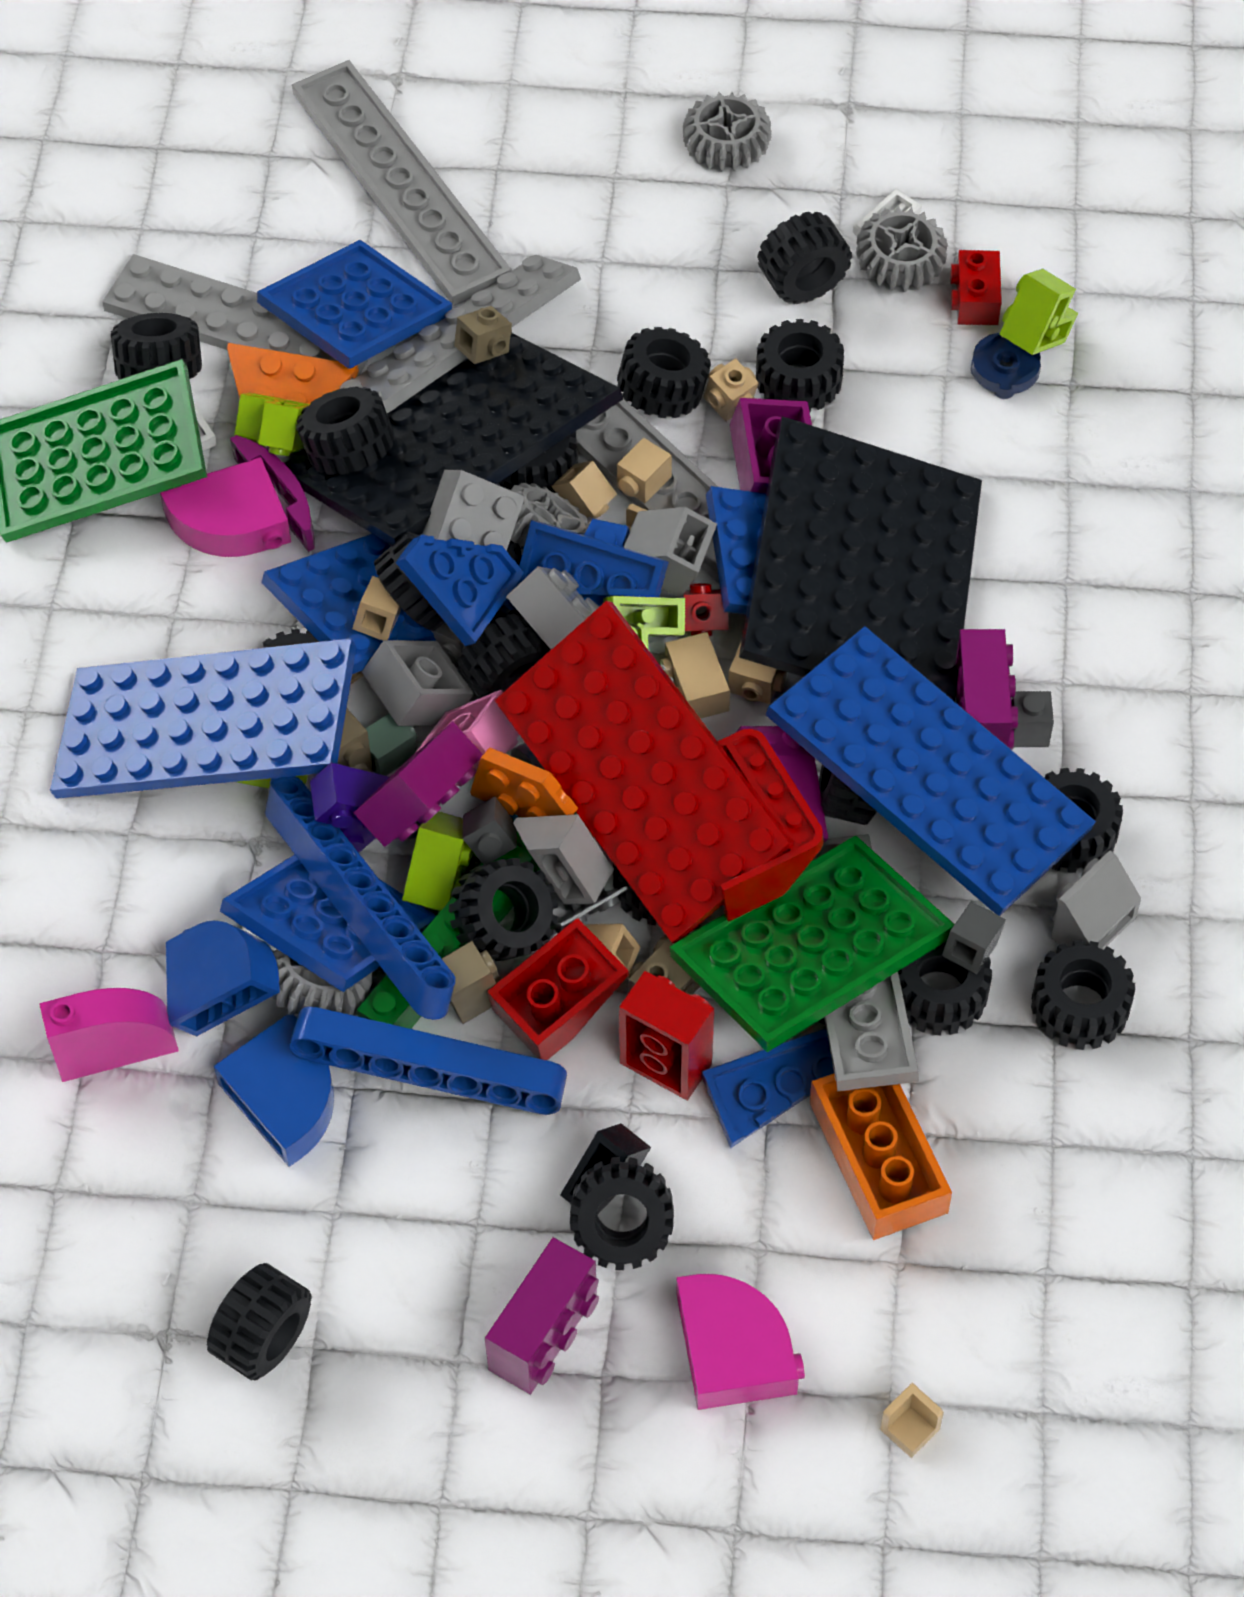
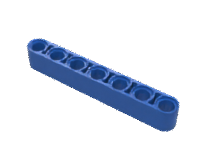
[289,1007,567,1115]

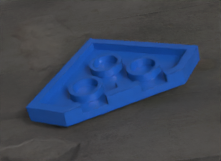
[395,535,524,647]

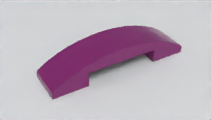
[230,435,315,552]

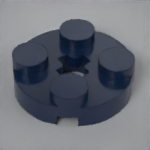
[970,333,1041,399]

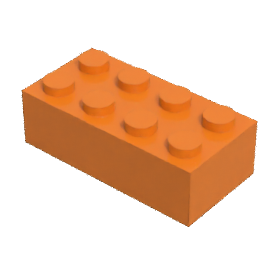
[809,1073,952,1240]

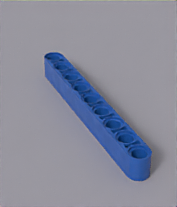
[265,776,456,1020]

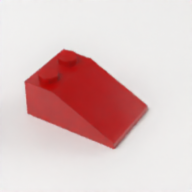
[487,918,629,1060]

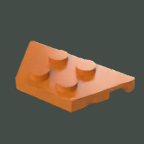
[227,343,359,404]
[470,747,594,838]

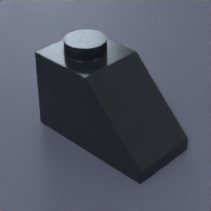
[560,1123,651,1215]

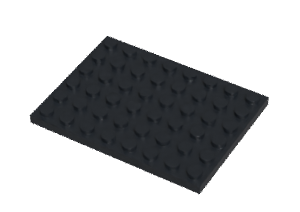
[284,333,623,546]
[739,416,982,702]

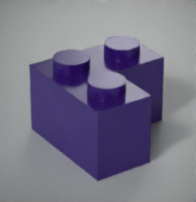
[310,762,389,853]

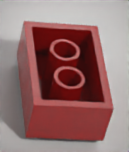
[619,971,714,1101]

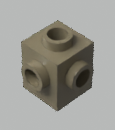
[454,306,512,364]

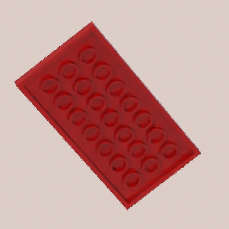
[494,600,795,943]

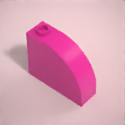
[160,457,291,557]
[39,988,179,1082]
[676,1274,805,1410]

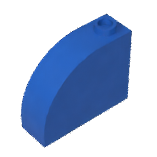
[166,920,280,1037]
[214,1014,334,1167]

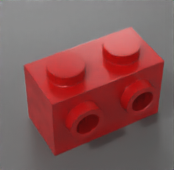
[950,250,1002,326]

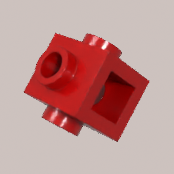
[681,583,729,636]

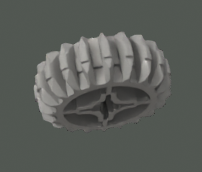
[683,92,772,172]
[856,206,948,292]
[511,483,589,549]
[271,949,372,1016]

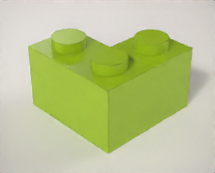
[999,268,1078,355]
[234,392,310,456]
[603,596,685,649]
[402,812,477,911]

